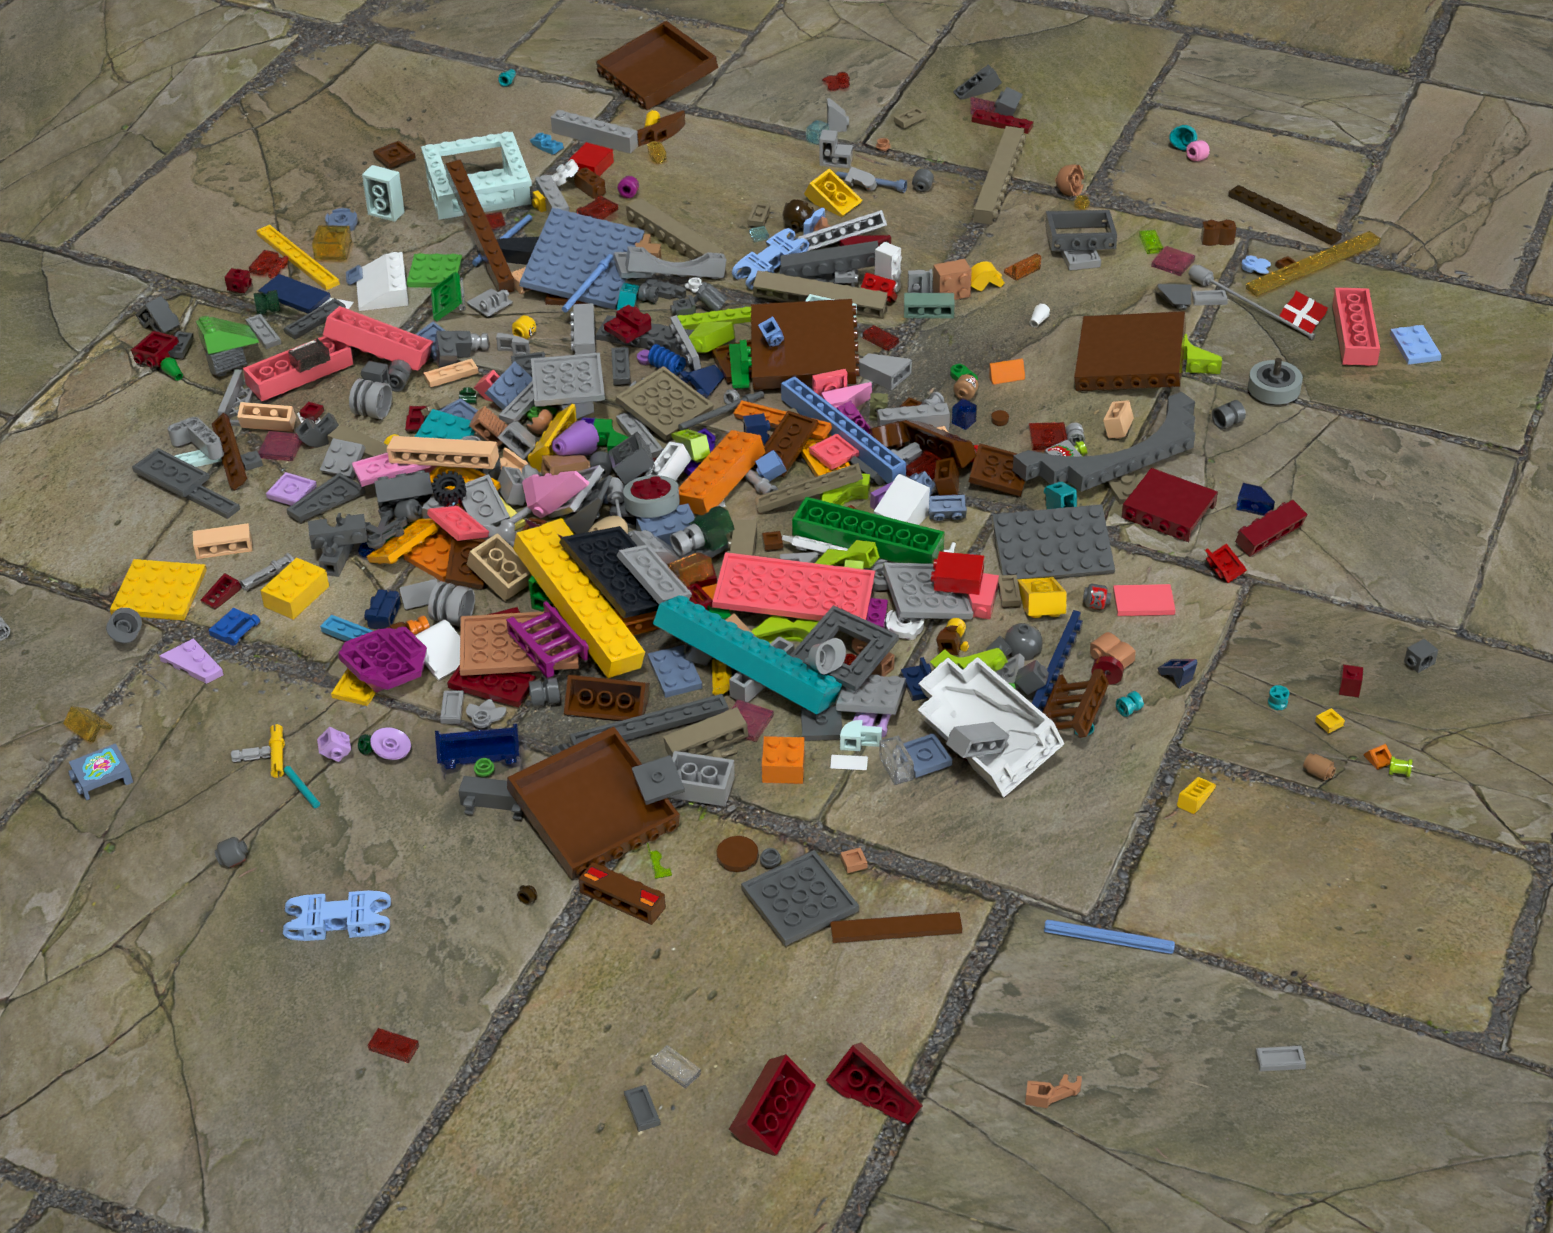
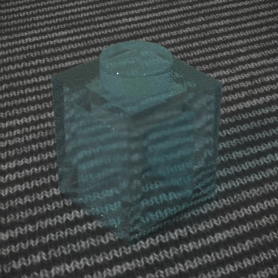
[806,120,829,145]

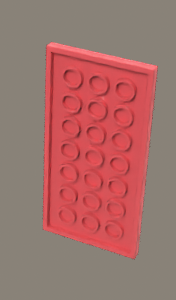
[712,552,875,621]

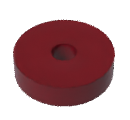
[1091,656,1124,685]

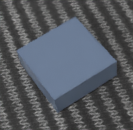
[346,265,363,286]

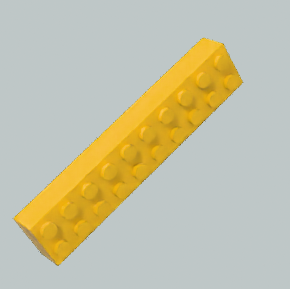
[513,524,645,678]

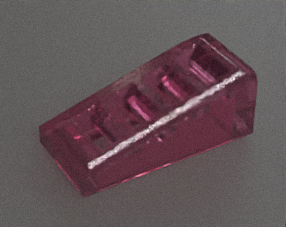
[970,97,996,114]

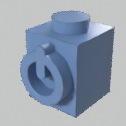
[758,317,784,346]

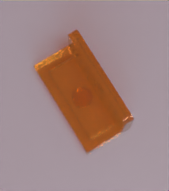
[1004,253,1041,281]

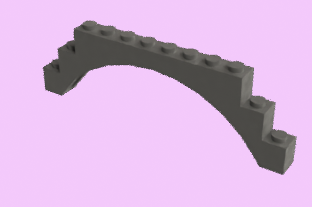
[1012,392,1195,492]

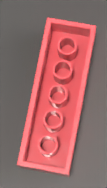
[1332,288,1380,366]
[323,306,434,371]
[243,336,353,401]

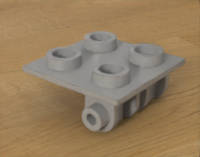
[466,288,513,317]

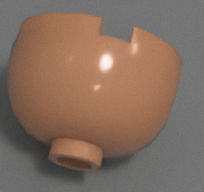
[1055,164,1084,196]

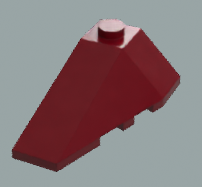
[826,1042,923,1124]

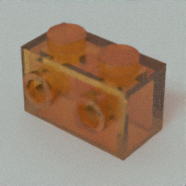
[667,552,714,587]

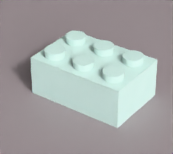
[362,165,405,222]

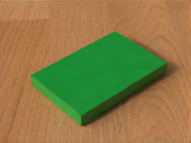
[431,271,462,321]

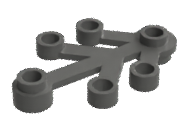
[365,505,408,549]

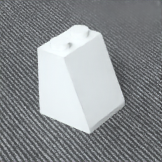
[874,474,930,525]

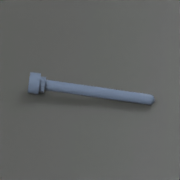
[836,171,907,193]

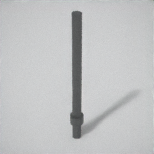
[678,391,764,431]

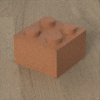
[933,259,972,300]

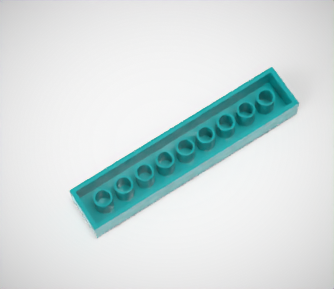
[653,595,842,714]

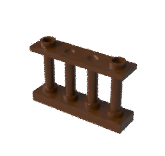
[1043,669,1109,738]

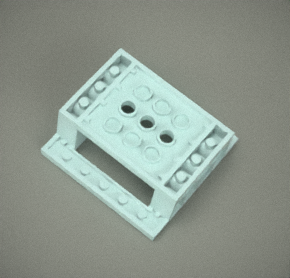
[421,132,532,220]

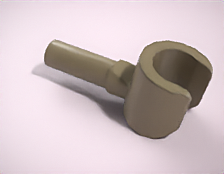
[712,748,737,758]

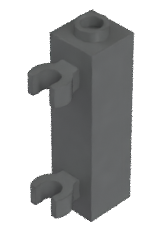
[319,513,354,577]
[459,776,523,820]

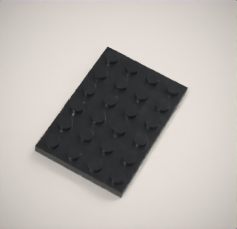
[559,526,659,618]

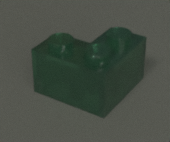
[689,506,735,552]

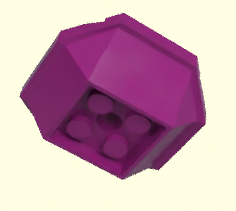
[339,627,427,693]

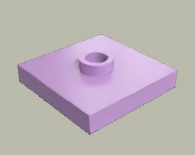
[266,472,317,506]

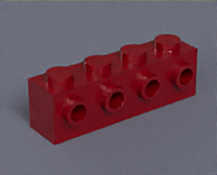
[1235,500,1308,557]

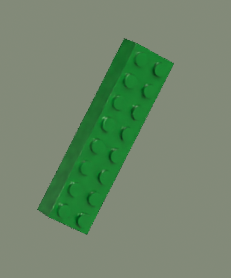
[792,497,945,564]

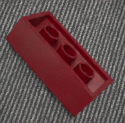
[729,1054,816,1156]

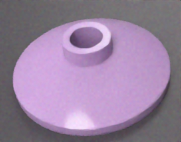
[370,728,411,760]

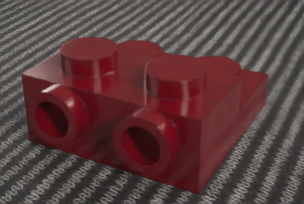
[604,304,652,344]
[131,331,179,368]

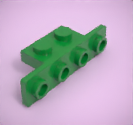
[729,340,752,389]

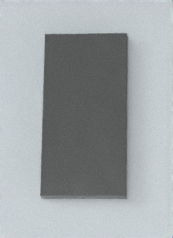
[132,448,210,497]

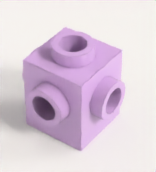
[317,727,351,762]

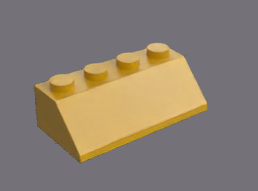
[528,404,577,472]

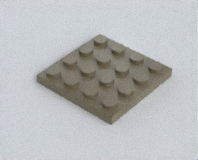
[615,366,714,440]

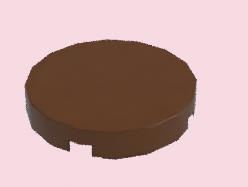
[716,836,759,872]

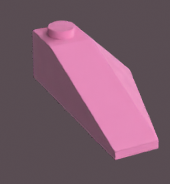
[522,471,589,519]

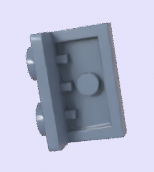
[929,495,967,521]

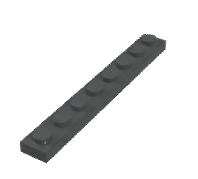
[570,694,729,746]

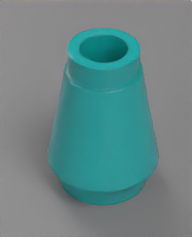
[498,69,516,86]

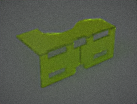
[647,843,672,879]

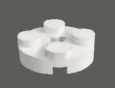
[551,159,579,187]
[885,610,924,640]

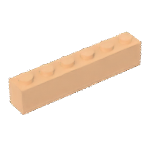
[387,436,499,469]

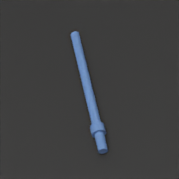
[472,214,532,266]
[562,254,614,312]

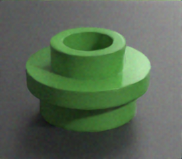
[474,758,495,777]

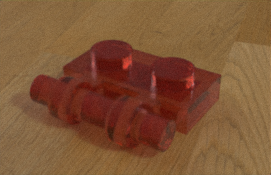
[248,250,289,279]

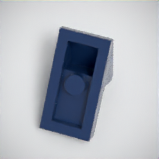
[1158,659,1198,688]

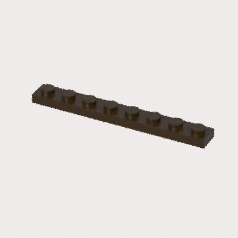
[1228,185,1342,245]

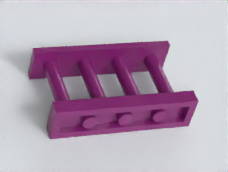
[506,601,589,678]

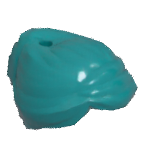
[1169,125,1198,151]

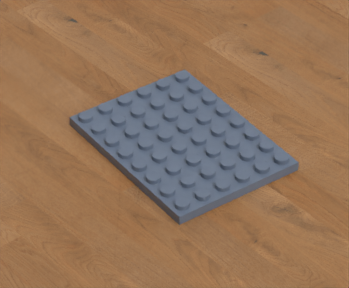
[519,208,645,310]

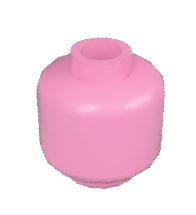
[1186,140,1209,162]

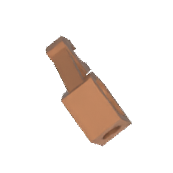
[1025,1074,1082,1108]

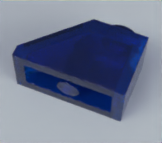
[1236,483,1275,516]

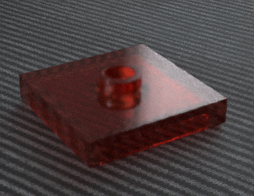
[1029,422,1067,450]

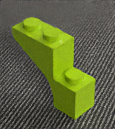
[1183,334,1222,374]
[820,473,870,506]
[815,540,880,568]
[751,615,819,644]
[930,648,1008,672]

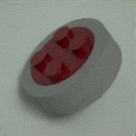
[623,475,680,518]

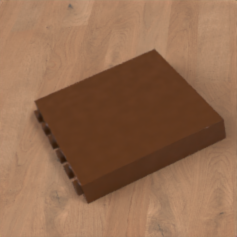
[596,21,718,110]
[751,299,860,390]
[1074,311,1186,391]
[507,727,680,880]

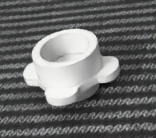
[685,278,702,293]

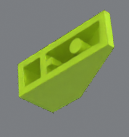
[671,429,710,462]

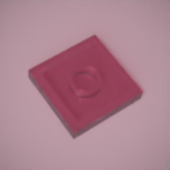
[1151,246,1195,276]
[258,431,302,461]
[732,700,774,742]

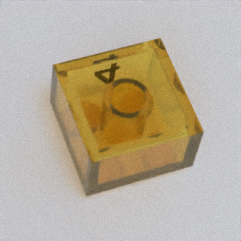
[312,225,352,261]

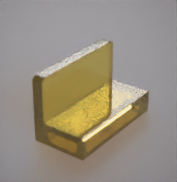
[63,706,112,742]

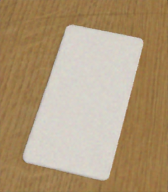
[830,755,868,770]

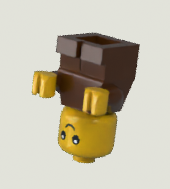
[936,618,969,655]

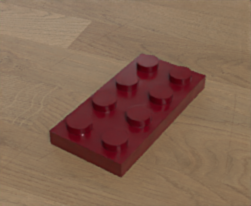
[447,665,536,708]

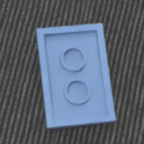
[1390,325,1442,364]

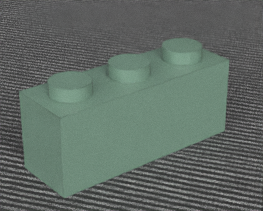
[904,293,955,318]

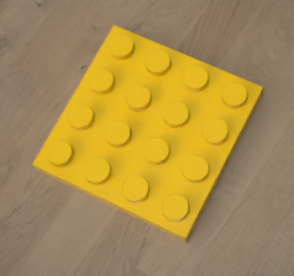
[110,559,207,621]

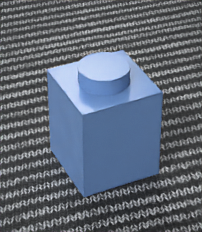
[755,450,787,481]

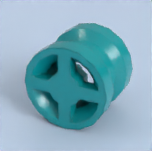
[1268,685,1290,710]

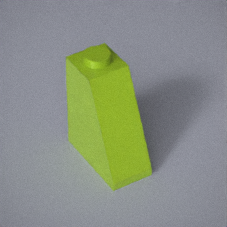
[689,322,735,352]

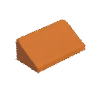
[989,358,1025,384]

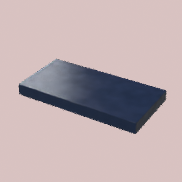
[258,274,331,314]

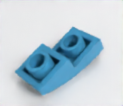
[530,133,564,154]

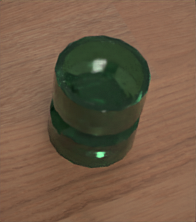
[253,290,280,315]

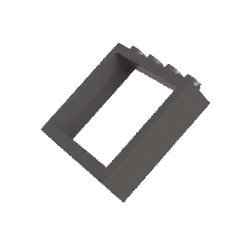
[1045,210,1117,251]

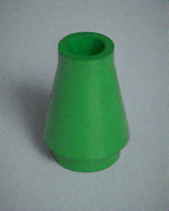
[161,357,184,381]

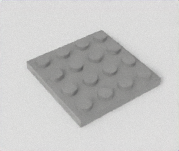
[531,353,605,407]
[882,563,974,619]

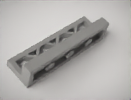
[217,369,254,426]

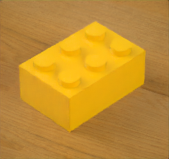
[260,557,329,620]

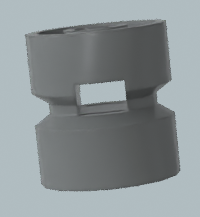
[388,360,412,392]
[1212,400,1246,429]
[529,677,560,707]

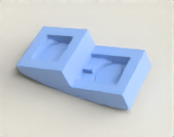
[804,208,825,235]

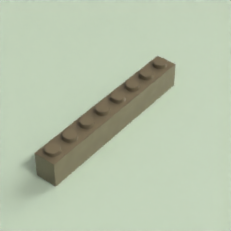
[626,198,724,260]
[753,270,887,319]

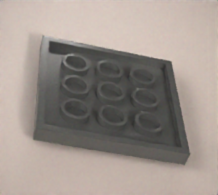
[741,850,859,946]

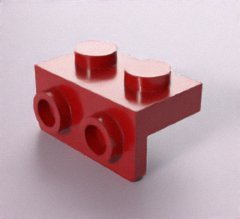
[861,273,898,302]
[1205,543,1247,583]

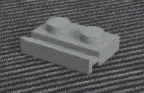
[907,269,933,293]

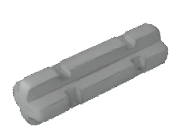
[231,746,271,762]

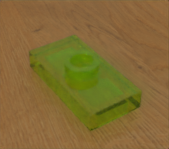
[1139,230,1163,254]

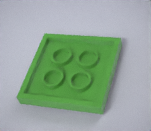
[407,253,463,288]

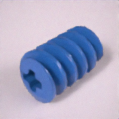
[648,344,686,376]

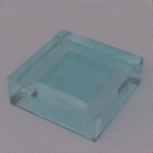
[749,226,769,242]

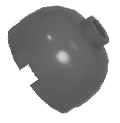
[1004,623,1043,661]

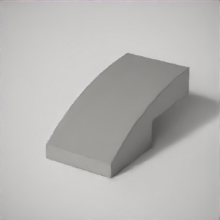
[496,333,530,356]

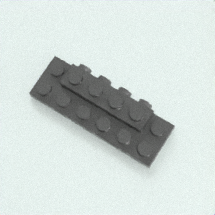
[596,315,694,356]

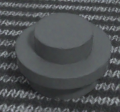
[760,848,781,868]

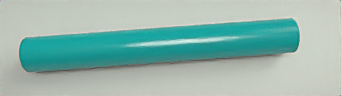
[284,766,320,808]

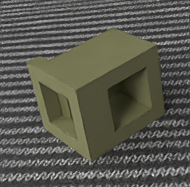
[870,393,888,421]

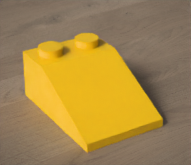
[804,168,863,217]
[1017,577,1066,618]

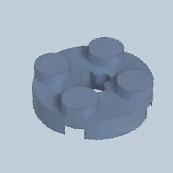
[325,208,358,233]

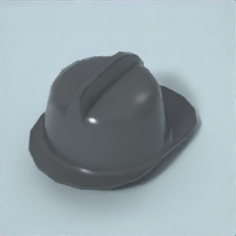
[106,607,142,643]

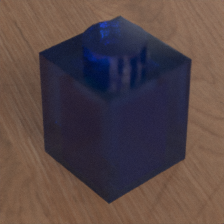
[952,399,977,430]

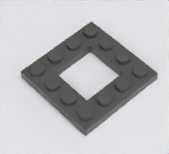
[790,605,899,692]

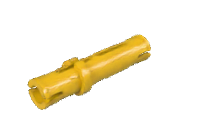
[269,724,285,778]

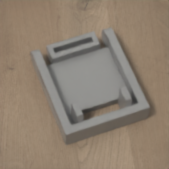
[1059,245,1101,271]

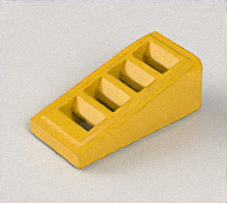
[1177,777,1216,814]

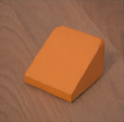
[1364,744,1392,770]

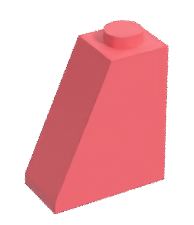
[967,573,999,619]

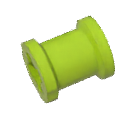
[1389,756,1413,778]

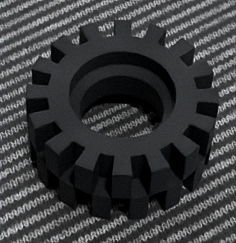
[431,471,466,506]

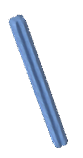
[1044,920,1175,954]

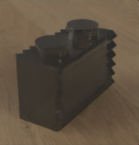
[288,339,330,373]

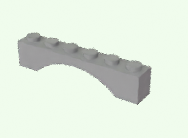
[625,246,726,279]

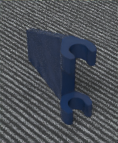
[680,365,724,399]

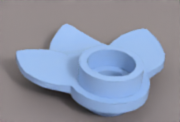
[1241,256,1271,274]

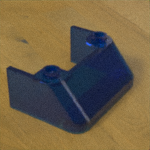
[435,724,521,769]

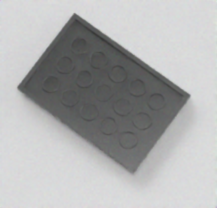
[992,504,1115,579]

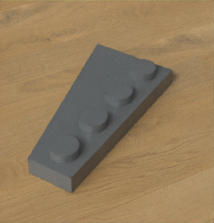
[287,473,366,522]

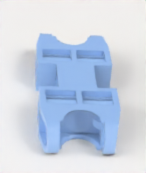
[732,228,809,289]
[283,891,391,941]

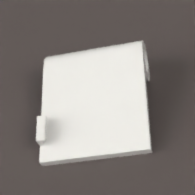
[415,620,460,681]

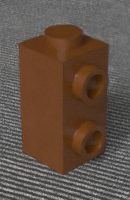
[574,168,606,199]

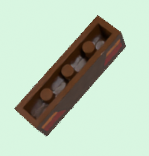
[579,862,666,925]

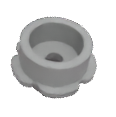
[723,389,740,404]

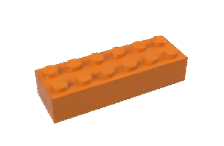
[678,430,765,516]

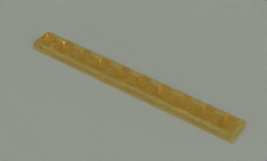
[1246,231,1381,297]

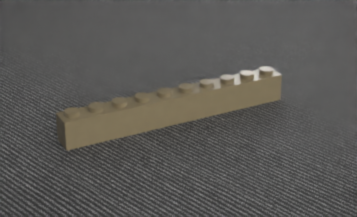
[973,126,1026,225]

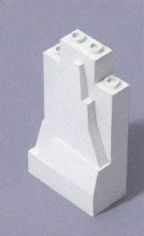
[918,657,1064,798]

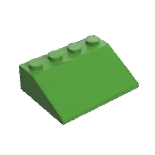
[195,316,259,354]

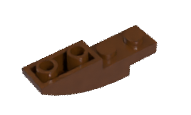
[637,110,685,147]

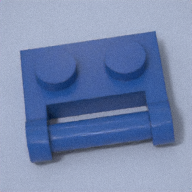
[209,608,260,646]

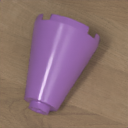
[552,420,599,456]

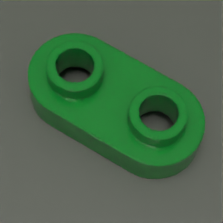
[950,364,978,382]

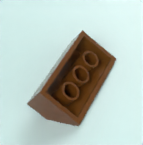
[903,420,977,469]
[564,675,650,720]

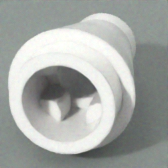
[1029,304,1050,328]

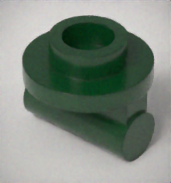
[459,387,477,404]
[358,734,373,755]

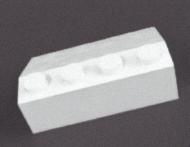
[357,252,408,311]

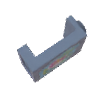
[68,743,133,800]

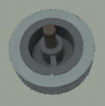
[1248,358,1303,404]

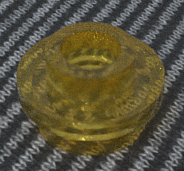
[1074,195,1090,209]

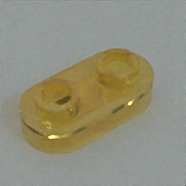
[647,141,667,164]

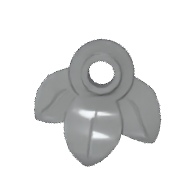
[466,699,506,728]

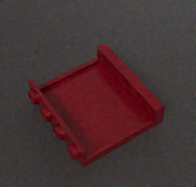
[1121,468,1218,543]

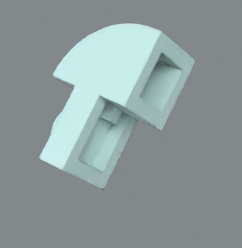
[840,720,882,751]

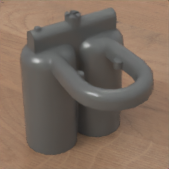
[693,282,727,311]

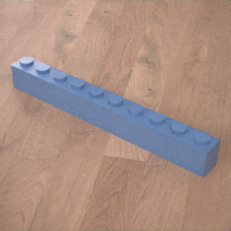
[781,377,906,484]

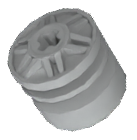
[349,378,392,419]
[428,581,475,627]

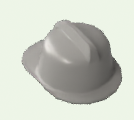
[805,638,846,675]

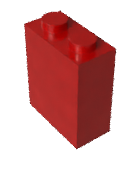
[568,142,614,177]
[931,551,984,595]

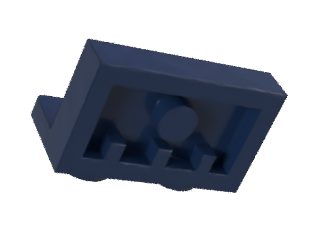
[900,657,932,701]

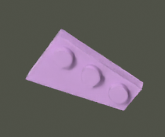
[159,638,224,684]

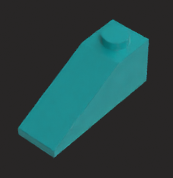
[617,283,640,310]

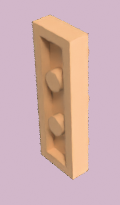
[424,359,479,387]

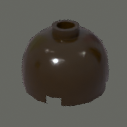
[782,200,815,230]

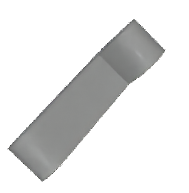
[167,417,224,460]

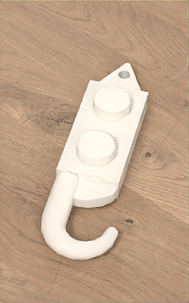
[782,535,848,555]

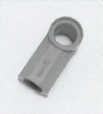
[891,442,922,468]

